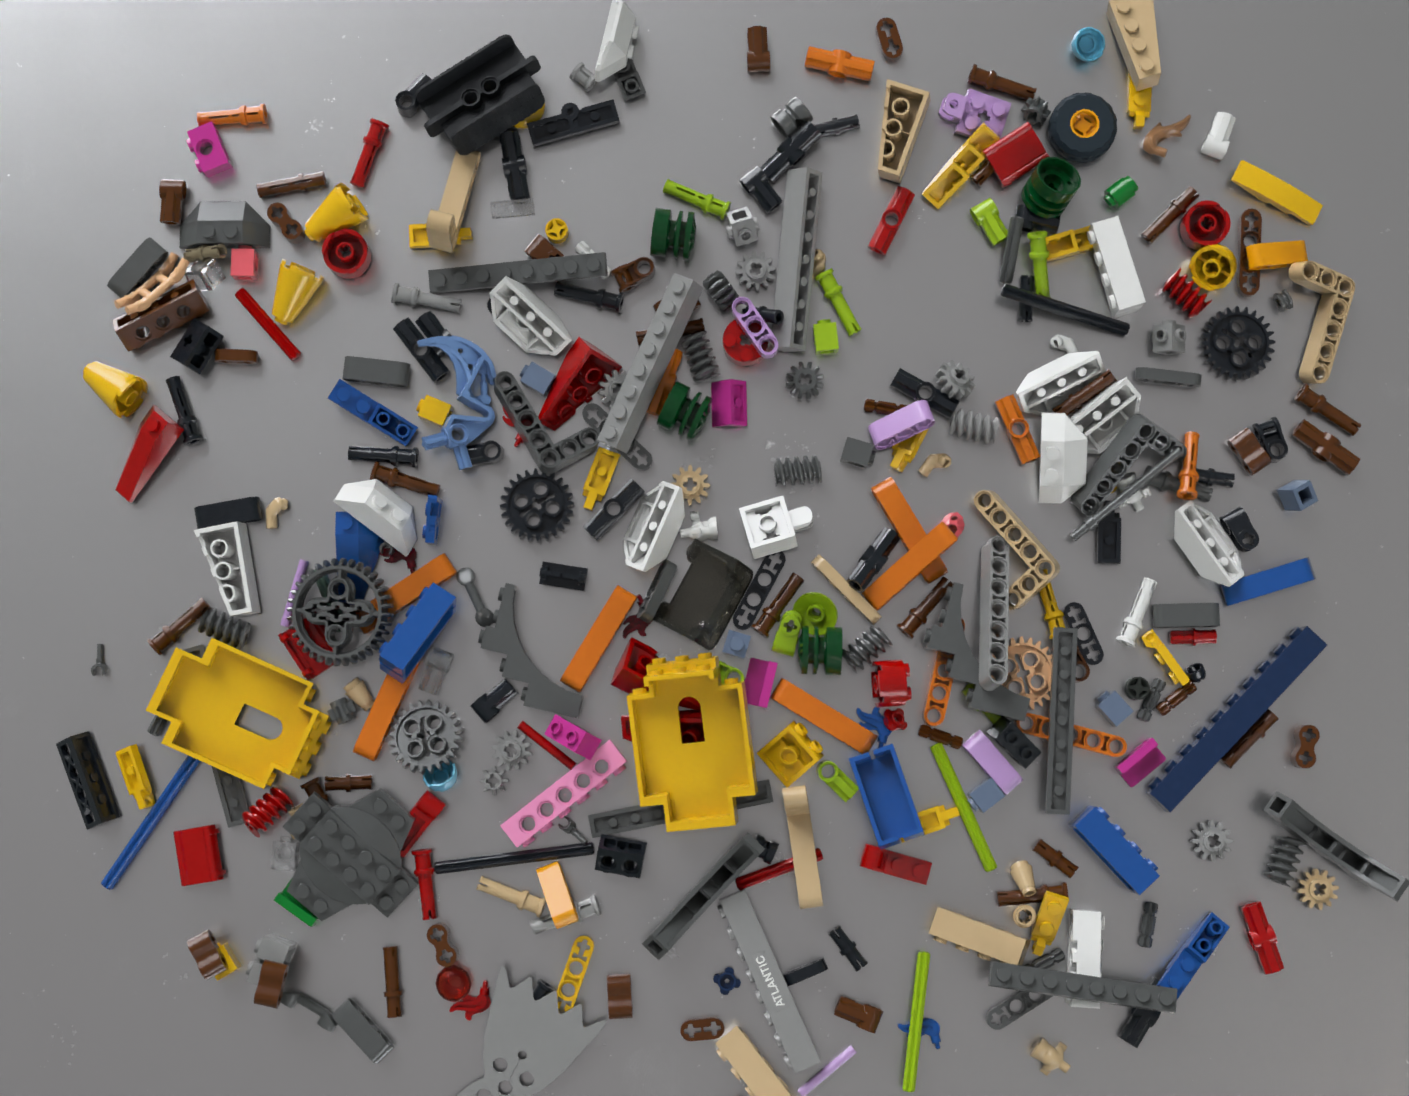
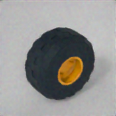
[1048,92,1117,163]

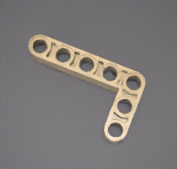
[426,150,481,253]
[1288,261,1355,384]
[974,490,1060,610]
[782,785,823,909]

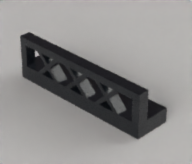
[56,731,120,830]

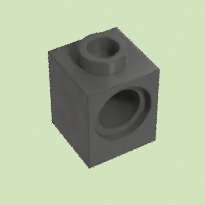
[840,437,876,469]

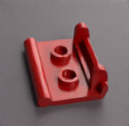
[982,122,1049,188]
[278,611,334,681]
[173,824,226,886]

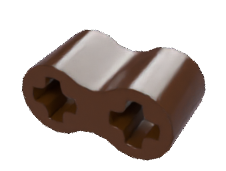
[267,202,306,244]
[1227,428,1271,476]
[1290,725,1320,768]
[427,923,459,967]
[187,929,228,980]
[254,959,289,1009]
[607,974,633,1019]

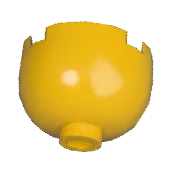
[1189,244,1237,291]

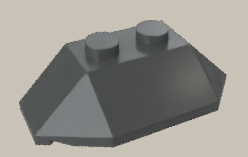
[179,201,270,249]

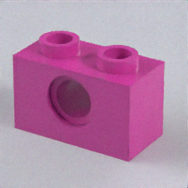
[186,121,233,178]
[544,714,602,760]

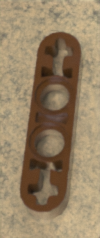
[1237,208,1262,297]

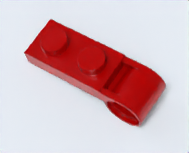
[400,790,446,858]
[860,844,932,885]

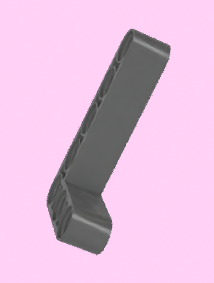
[494,371,599,474]
[1071,414,1187,515]

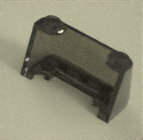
[652,539,753,650]

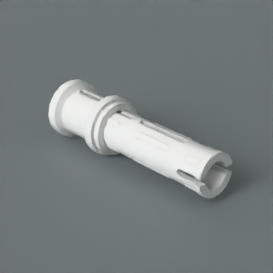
[1116,577,1158,647]

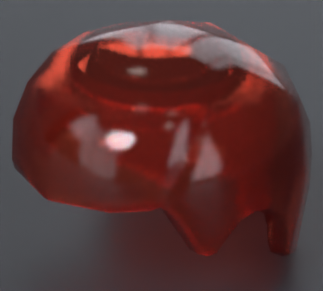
[435,965,472,1002]

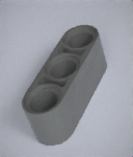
[107,237,168,298]
[342,356,410,387]
[1153,603,1220,628]
[332,998,394,1064]

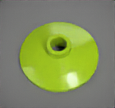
[793,592,838,635]

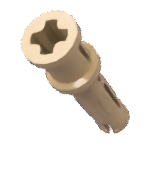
[476,876,546,918]

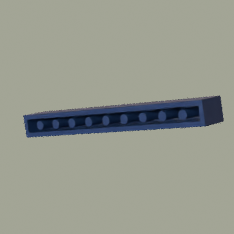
[1146,626,1327,813]

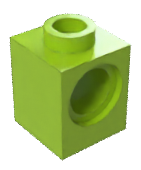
[812,319,839,355]

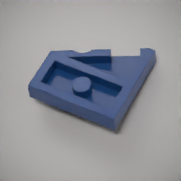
[422,495,443,545]

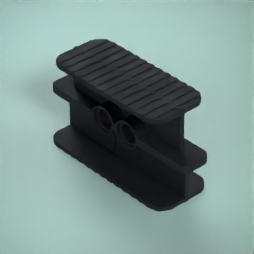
[415,34,545,155]

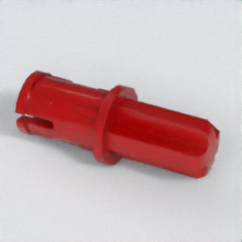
[1169,628,1217,646]

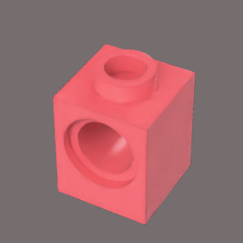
[230,245,259,280]

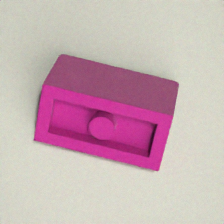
[711,379,747,427]
[745,658,778,708]
[1114,738,1166,787]

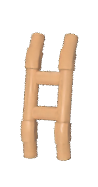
[114,252,190,315]

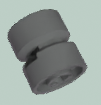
[770,97,813,139]

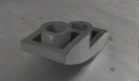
[614,58,646,101]

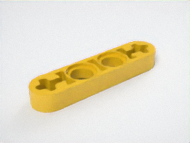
[557,935,594,1012]

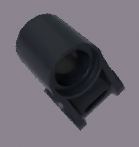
[1252,417,1288,463]
[1219,506,1259,552]

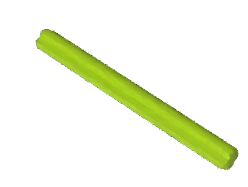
[931,743,997,872]
[902,951,930,1092]

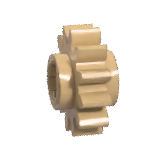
[670,465,710,506]
[1296,868,1339,910]

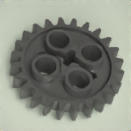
[388,699,463,775]

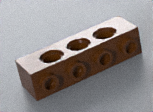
[112,279,210,352]

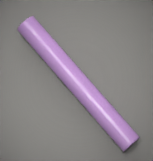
[280,559,309,627]
[798,1046,857,1096]

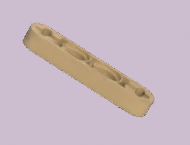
[811,554,882,625]

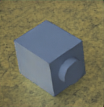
[519,362,556,397]
[1277,480,1319,511]
[722,630,751,659]
[1095,690,1134,727]
[967,777,1005,813]

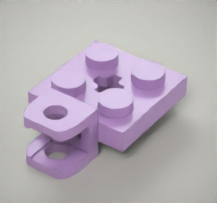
[938,88,1011,139]

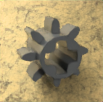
[1021,96,1051,126]
[327,697,357,725]

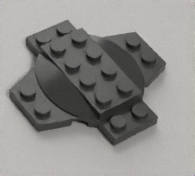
[283,788,419,921]

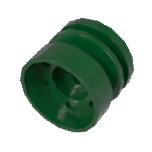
[1021,157,1081,218]
[650,208,696,260]
[657,381,712,441]
[798,626,843,675]

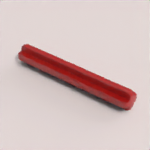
[235,288,301,361]
[735,848,823,890]

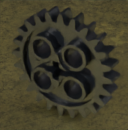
[1199,306,1276,381]
[500,468,574,543]

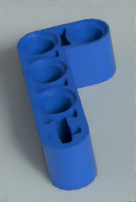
[1220,557,1316,606]

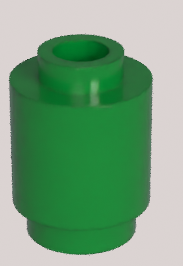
[1104,176,1138,209]

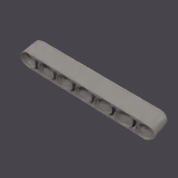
[979,535,1009,691]

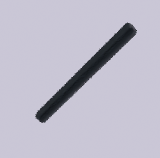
[1001,284,1130,336]

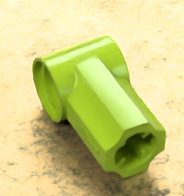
[970,198,1008,246]
[816,760,859,802]

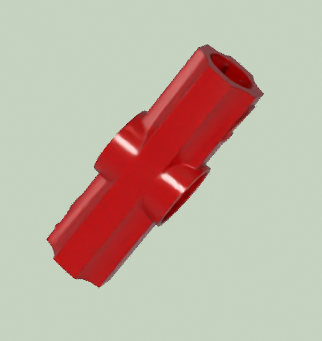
[868,186,915,256]
[1240,901,1284,975]

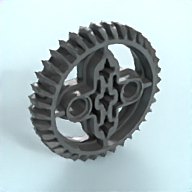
[287,558,394,666]

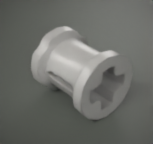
[569,62,597,92]

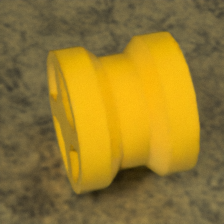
[545,218,569,244]

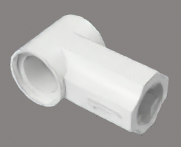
[1200,112,1236,160]

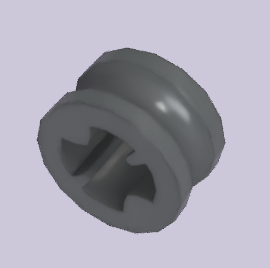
[1273,289,1293,312]

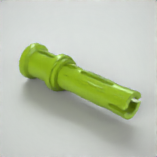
[663,179,731,221]
[1027,231,1051,298]
[815,268,862,336]

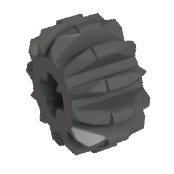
[703,270,739,310]
[786,362,824,400]

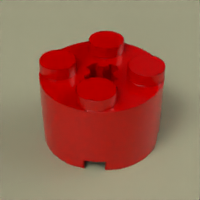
[1180,200,1231,250]
[322,228,371,279]
[723,320,768,366]
[871,659,912,707]

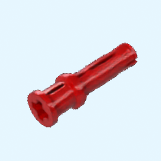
[350,118,389,188]
[411,848,437,920]

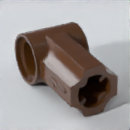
[747,26,770,72]
[159,179,187,225]
[834,996,884,1034]

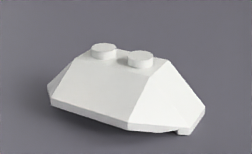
[595,0,639,82]
[490,276,572,356]
[1016,351,1106,416]
[1069,377,1141,454]
[1038,413,1088,503]
[333,479,417,556]
[623,481,685,572]
[1174,500,1245,587]

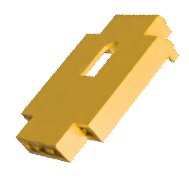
[146,638,332,789]
[627,652,758,832]

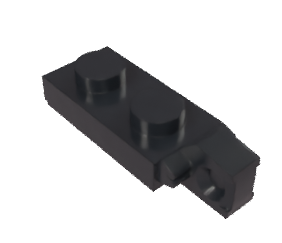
[1096,500,1121,564]

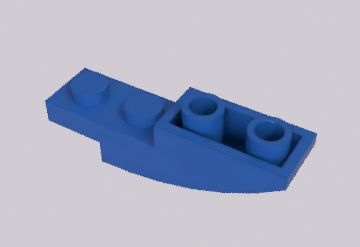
[328,379,418,446]
[1156,912,1230,999]

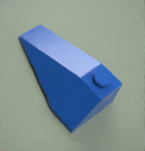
[335,512,385,605]

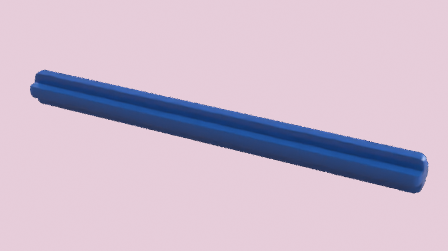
[101,756,200,890]

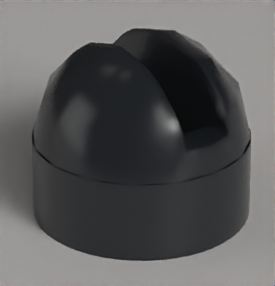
[1186,663,1206,683]

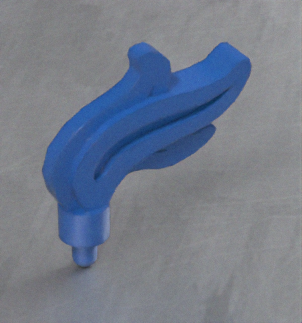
[856,707,892,748]
[898,1018,941,1049]

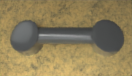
[456,567,494,627]
[281,992,337,1032]

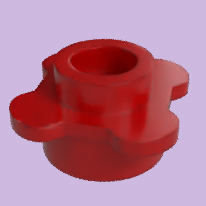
[884,708,907,731]

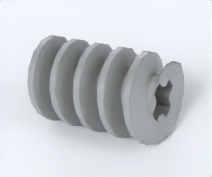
[949,408,1000,444]

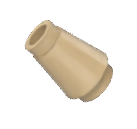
[343,677,374,711]
[1010,860,1036,897]
[1013,905,1036,928]

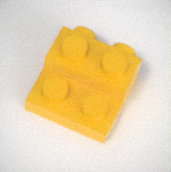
[757,721,824,788]

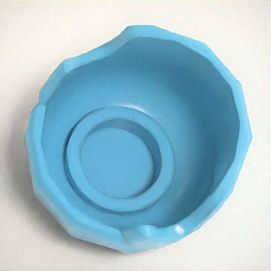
[1071,27,1105,62]
[423,759,458,792]

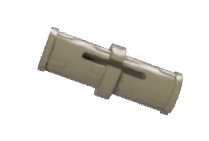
[183,244,227,263]

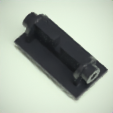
[539,562,588,591]

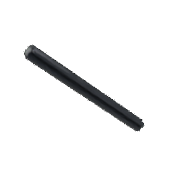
[434,842,594,874]

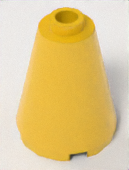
[304,182,368,242]
[271,259,324,325]
[83,361,148,418]

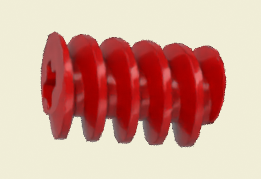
[1162,268,1212,318]
[242,787,294,838]

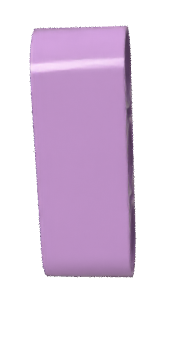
[732,297,778,359]
[868,400,935,450]
[962,730,1023,795]

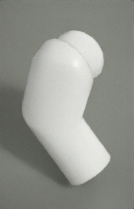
[1050,334,1078,354]

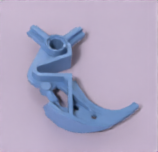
[417,335,496,470]

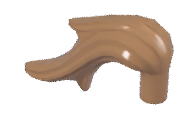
[1143,115,1191,158]

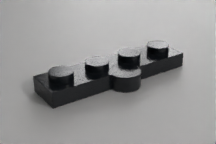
[527,99,620,147]

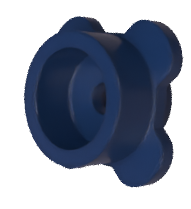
[713,967,741,995]

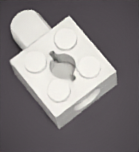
[739,496,814,559]

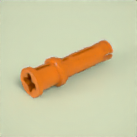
[197,104,268,126]
[1177,432,1200,500]

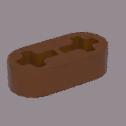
[876,17,903,61]
[214,349,258,364]
[680,1017,724,1041]

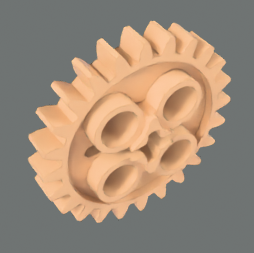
[991,636,1052,710]

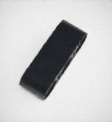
[194,496,263,529]

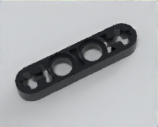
[733,551,786,630]

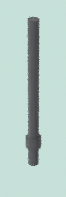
[1070,447,1184,541]

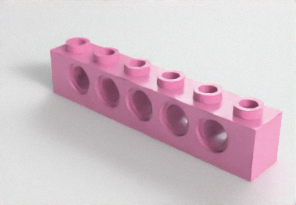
[500,740,627,848]

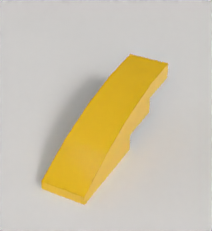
[922,122,1000,209]
[1231,160,1323,225]
[1029,226,1094,262]

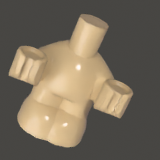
[1030,1037,1071,1076]

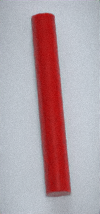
[517,721,577,770]

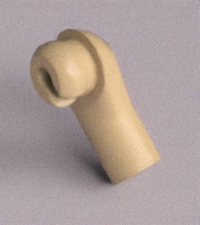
[918,453,951,478]

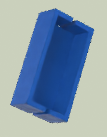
[378,582,456,684]
[849,744,925,850]
[1068,806,1160,895]

